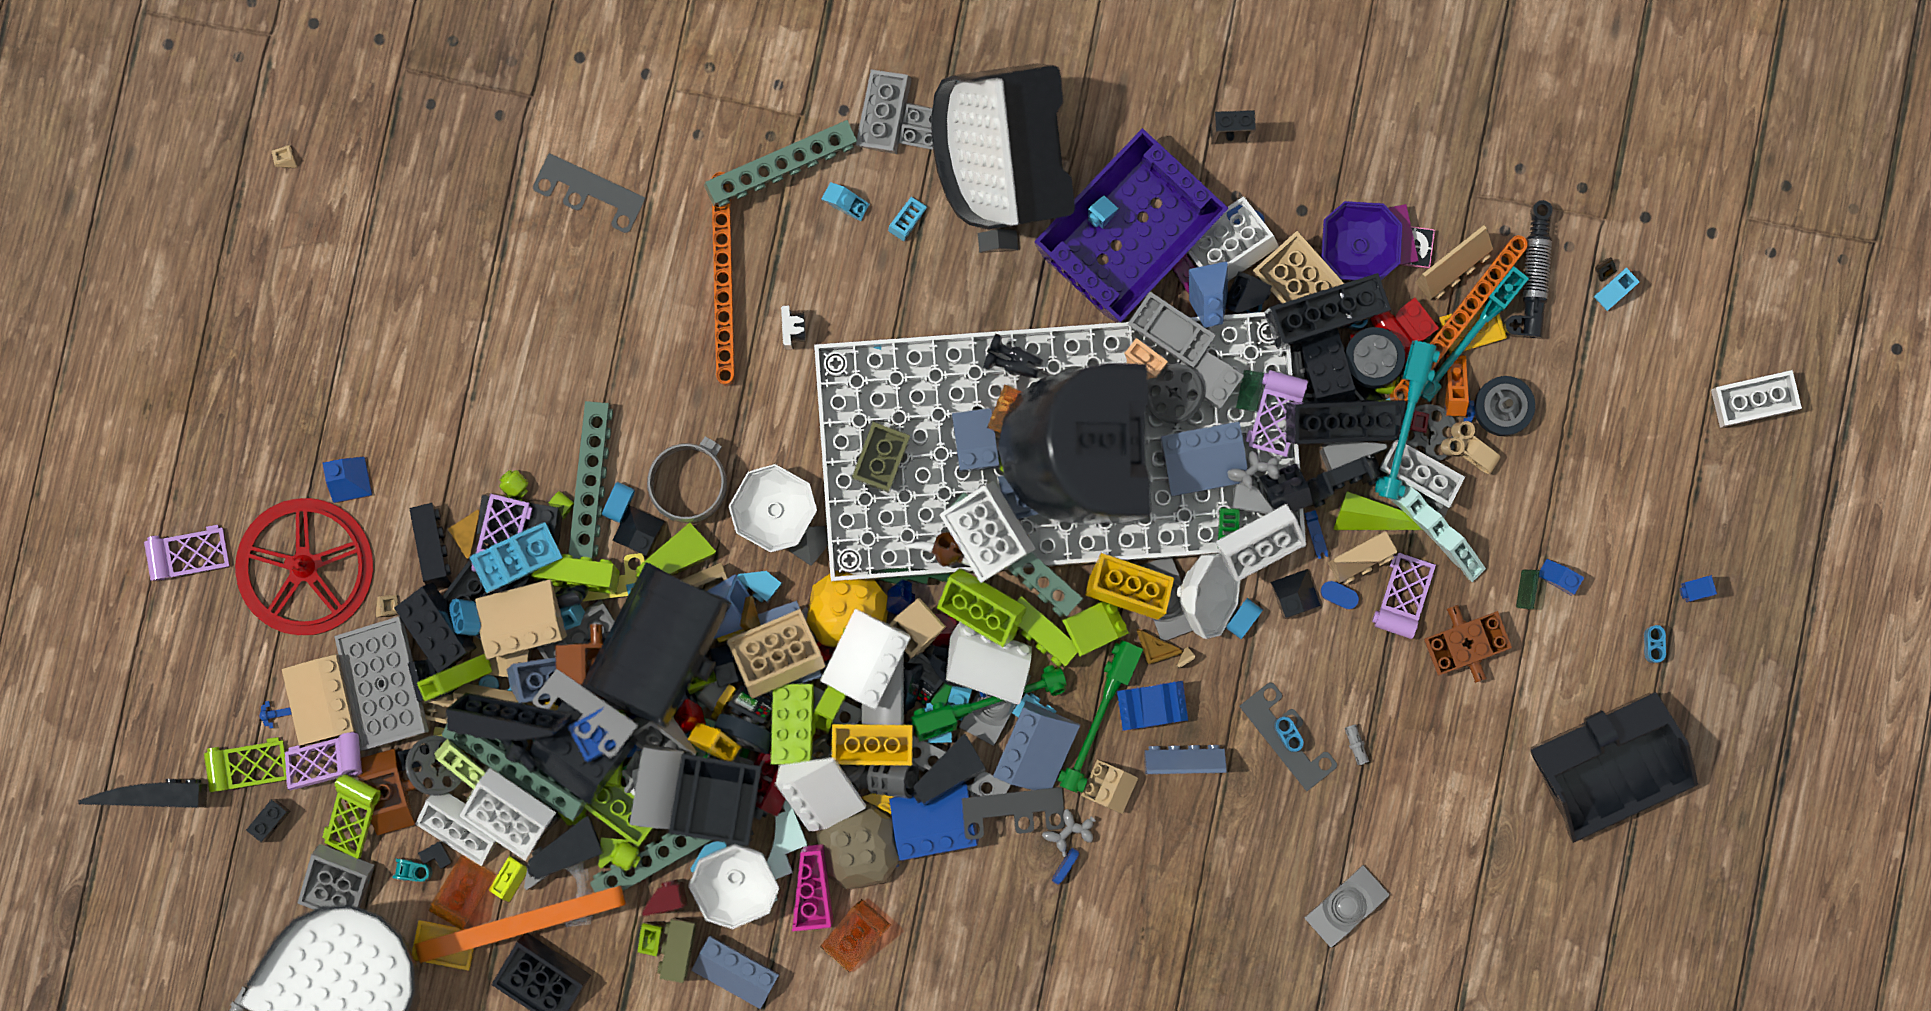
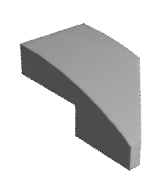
[622,751,642,793]

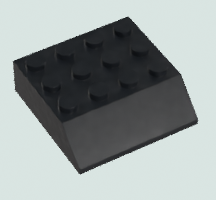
[530,701,638,806]
[668,754,761,846]

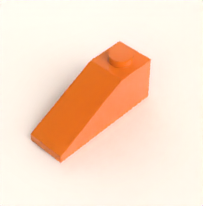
[1445,355,1469,416]

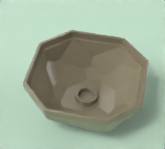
[816,804,901,890]

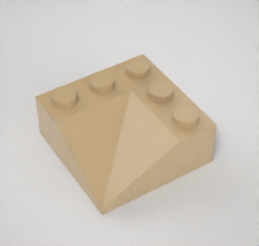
[1328,531,1397,584]

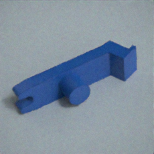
[1304,510,1328,559]

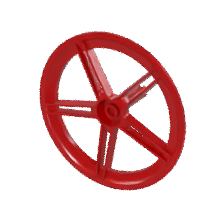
[235,498,373,635]

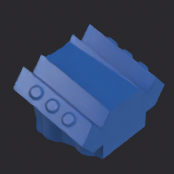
[1117,681,1188,731]

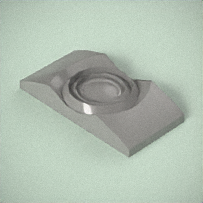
[1128,292,1216,368]
[1141,558,1193,641]
[959,675,1031,746]
[1304,865,1389,948]

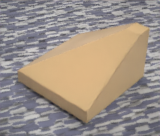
[271,145,297,168]
[376,595,398,617]
[1176,647,1195,668]

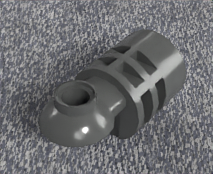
[845,761,919,799]

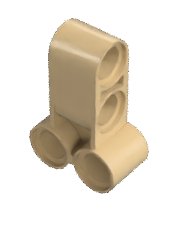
[1441,421,1501,474]

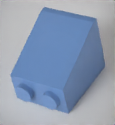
[1189,262,1228,328]
[707,574,756,639]

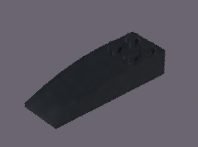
[1264,273,1391,349]
[1286,400,1406,444]
[446,693,572,740]
[78,779,207,808]

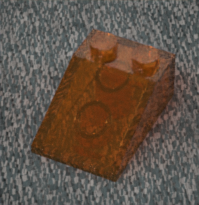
[429,855,496,930]
[820,899,891,973]

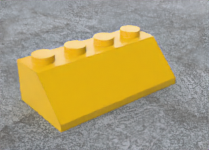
[1085,553,1174,620]
[832,724,913,765]

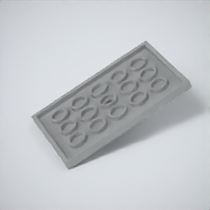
[334,616,429,751]

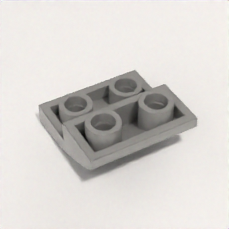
[899,103,933,150]

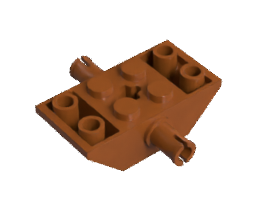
[1424,605,1512,683]
[555,624,604,701]
[345,748,425,836]

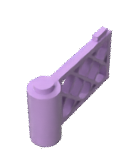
[1246,370,1308,457]
[472,494,532,572]
[144,525,230,581]
[1372,553,1436,639]
[285,732,362,791]

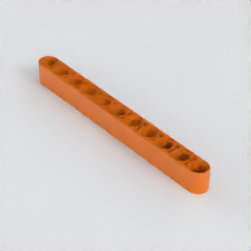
[712,172,735,386]
[1390,235,1528,402]
[414,885,626,963]

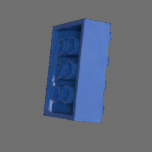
[889,783,979,860]

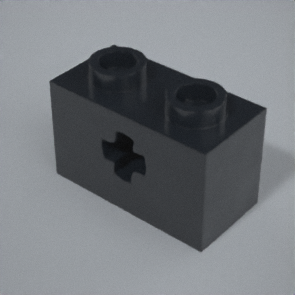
[246,799,291,843]

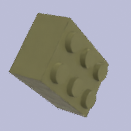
[852,422,911,493]
[657,918,697,983]

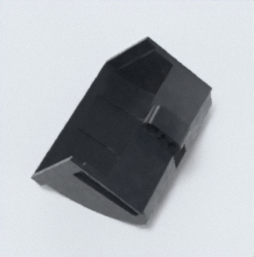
[581,562,731,728]
[1530,692,1699,843]

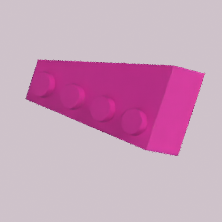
[792,844,834,931]

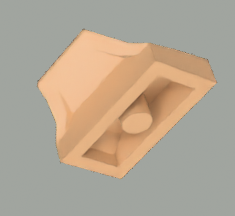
[1124,338,1168,379]

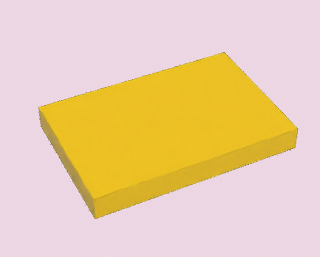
[1439,303,1507,355]
[412,920,474,971]

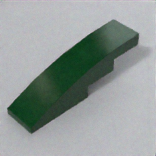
[868,568,950,587]

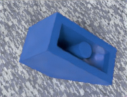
[1537,559,1584,596]
[1680,575,1717,602]

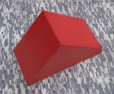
[673,699,706,734]

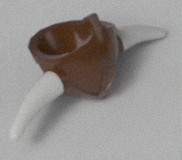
[905,532,971,567]

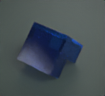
[887,579,915,615]

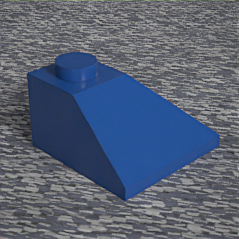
[322,457,372,503]

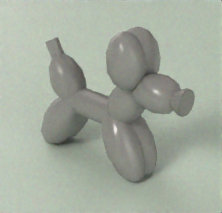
[1227,451,1282,491]
[1042,809,1096,857]

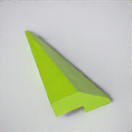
[1333,492,1423,530]

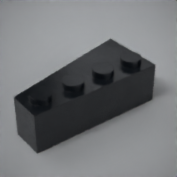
[409,503,452,591]

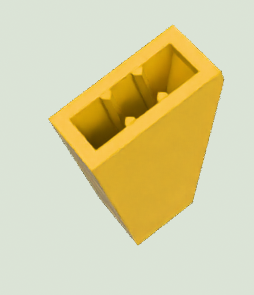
[687,723,741,762]

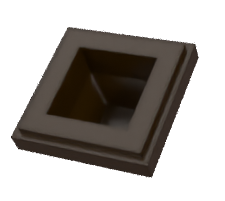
[1595,257,1617,282]

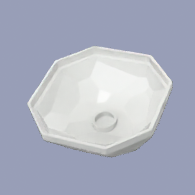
[729,464,817,552]
[1177,553,1241,639]
[689,844,779,929]

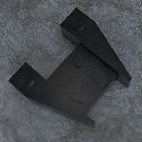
[1306,454,1384,508]

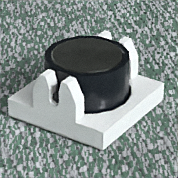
[781,306,806,350]

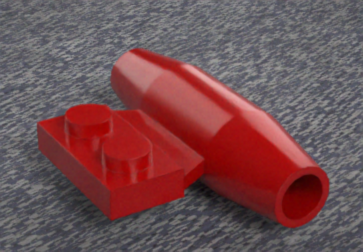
[1370,297,1439,365]

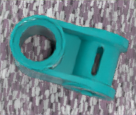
[392,858,433,882]

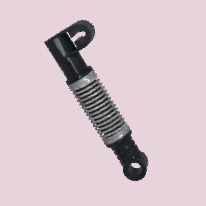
[1503,200,1553,339]

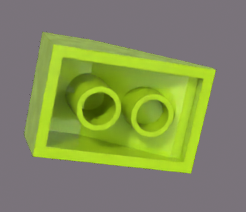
[1063,602,1129,656]

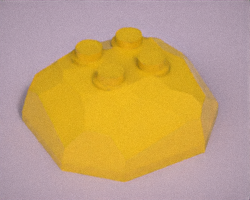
[806,570,890,648]

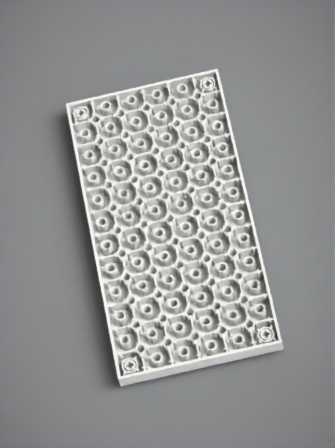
[814,312,1306,581]

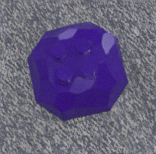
[1321,201,1403,281]

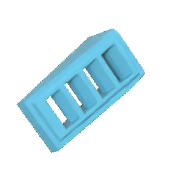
[888,197,927,241]

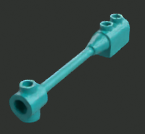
[1420,266,1529,402]
[1375,340,1440,500]

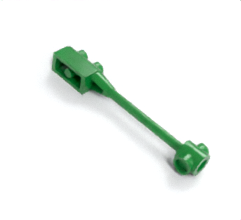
[1057,640,1143,794]
[911,665,1066,742]

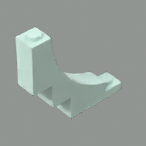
[1386,474,1486,582]
[767,800,808,901]

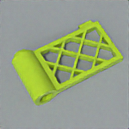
[204,737,287,793]
[322,774,381,859]

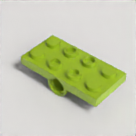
[771,684,816,765]

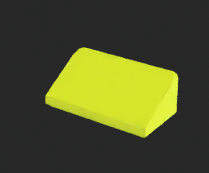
[489,856,527,902]

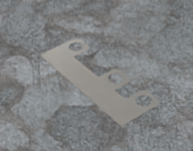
[533,669,638,757]

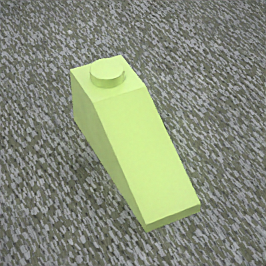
[434,739,486,789]

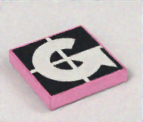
[1403,226,1435,269]

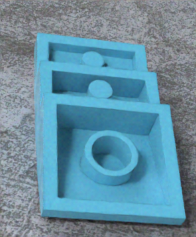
[469,522,562,593]

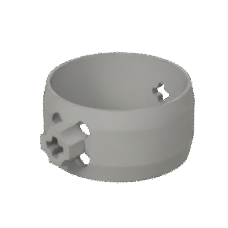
[647,436,727,523]

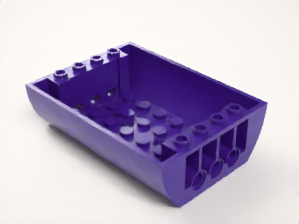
[1034,128,1229,323]

